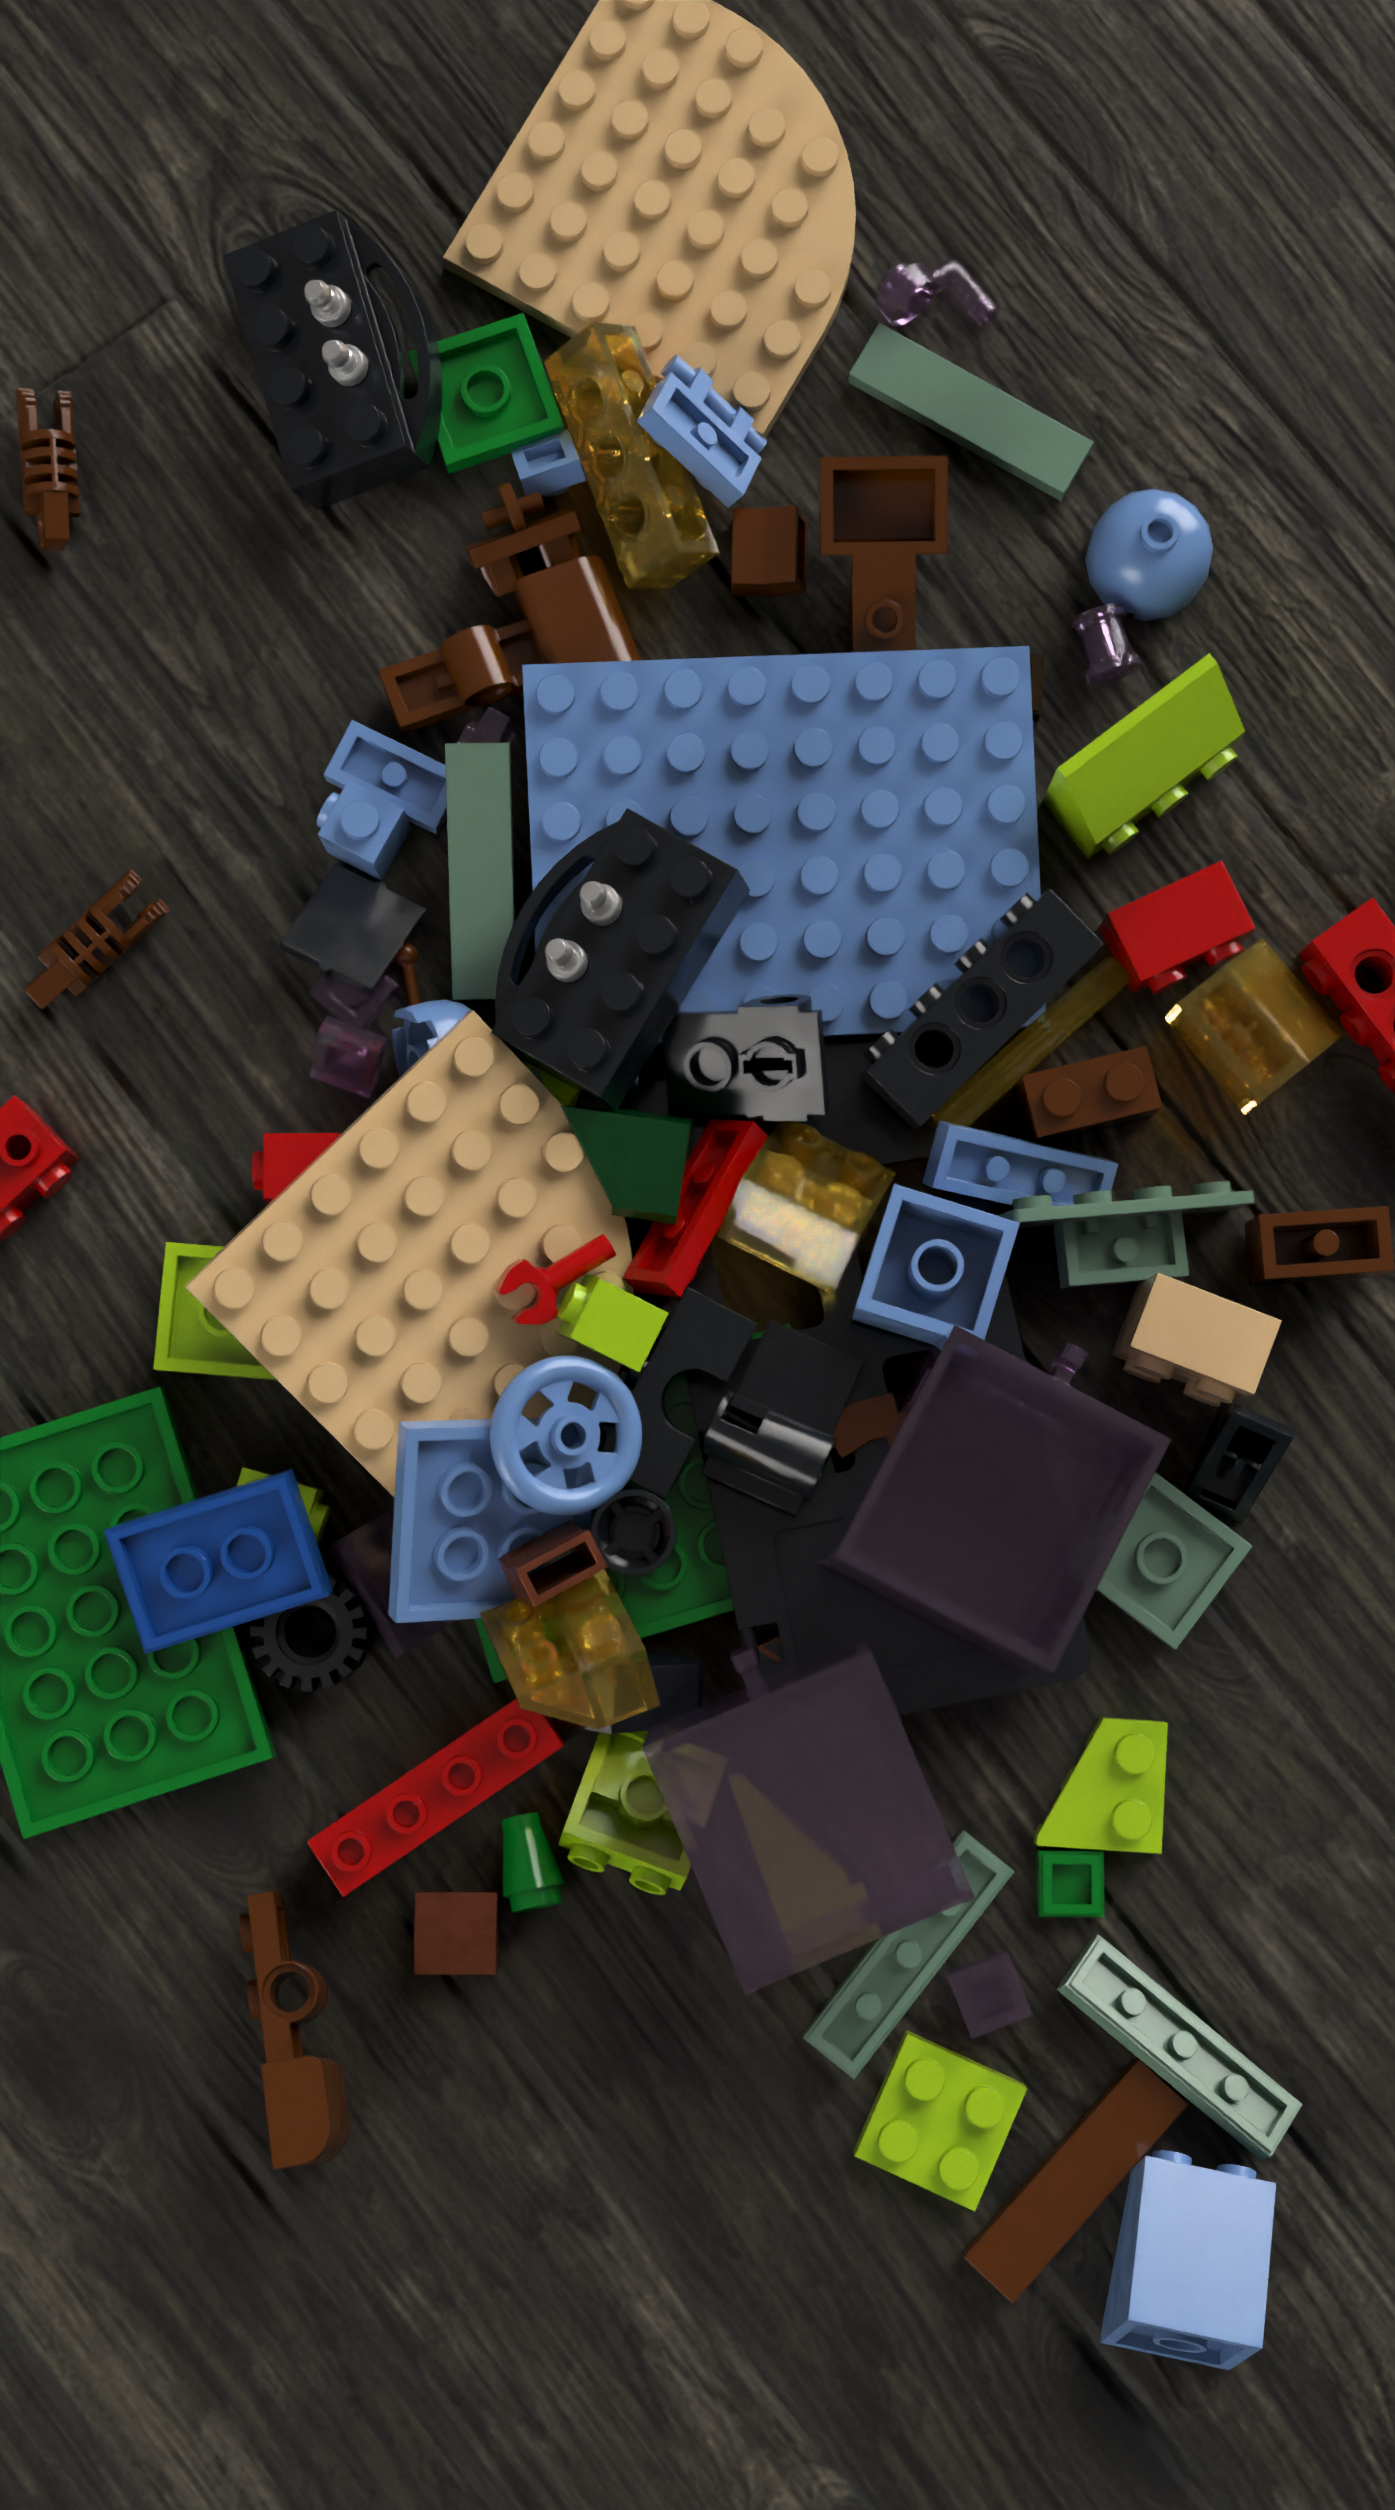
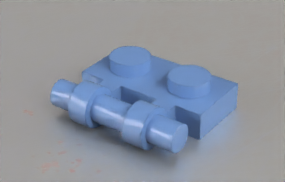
[636,354,767,507]

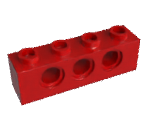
[1299,897,1395,1094]
[307,1688,567,1897]

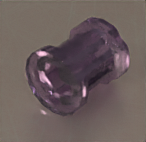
[1070,603,1142,685]

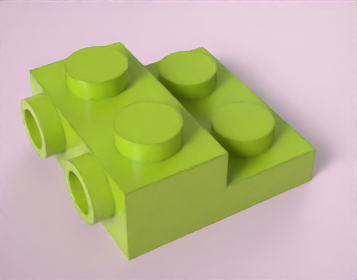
[558,1730,729,1895]

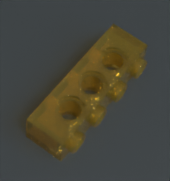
[544,322,719,588]

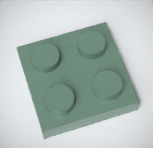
[1072,1467,1252,1649]

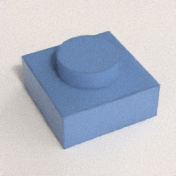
[510,429,586,497]

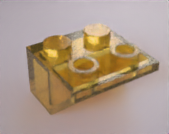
[1164,938,1344,1115]
[717,1121,896,1294]
[480,1569,660,1730]

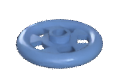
[490,1355,642,1516]

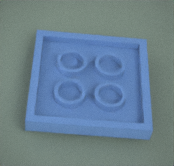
[388,1418,591,1623]

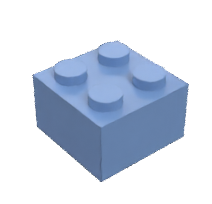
[852,1184,1020,1358]

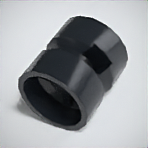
[591,1489,677,1575]

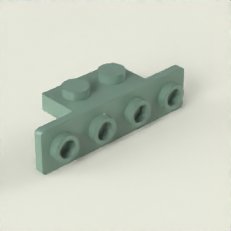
[997,1181,1254,1289]

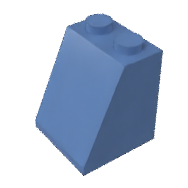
[1100,2150,1276,2370]

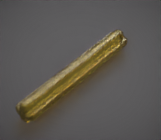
[932,957,1130,1127]

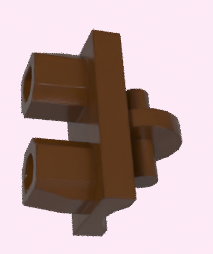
[464,482,581,597]

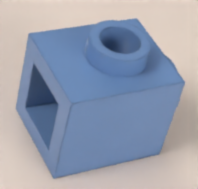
[316,780,412,881]

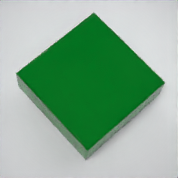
[1036,1848,1104,1917]

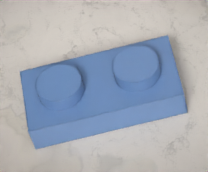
[323,720,447,835]

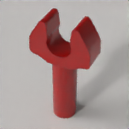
[495,1234,616,1325]

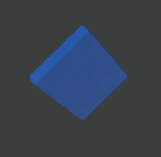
[104,1469,333,1654]

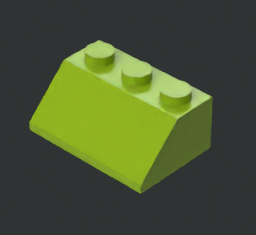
[1042,653,1245,860]

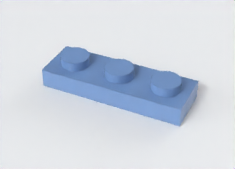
[922,1120,1118,1206]

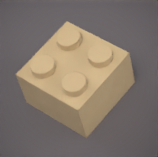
[1111,1273,1282,1407]

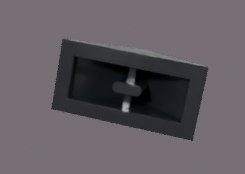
[1184,1404,1295,1524]

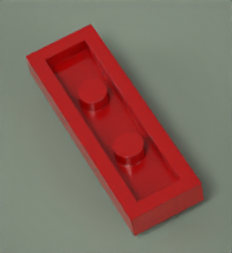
[622,1119,769,1298]

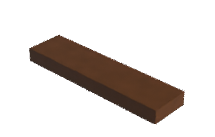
[962,2056,1188,2304]

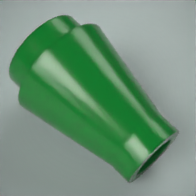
[501,1812,566,1914]

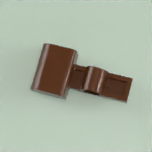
[818,456,948,652]
[379,556,641,735]
[239,1891,350,2169]

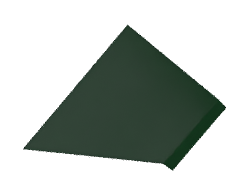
[561,1106,693,1224]

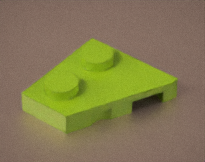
[1034,1717,1168,1854]

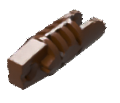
[16,388,80,551]
[24,868,171,1009]

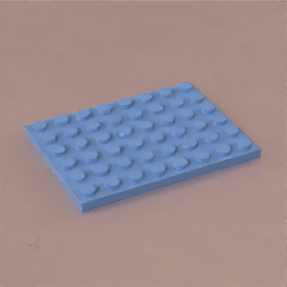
[522,646,1047,1044]

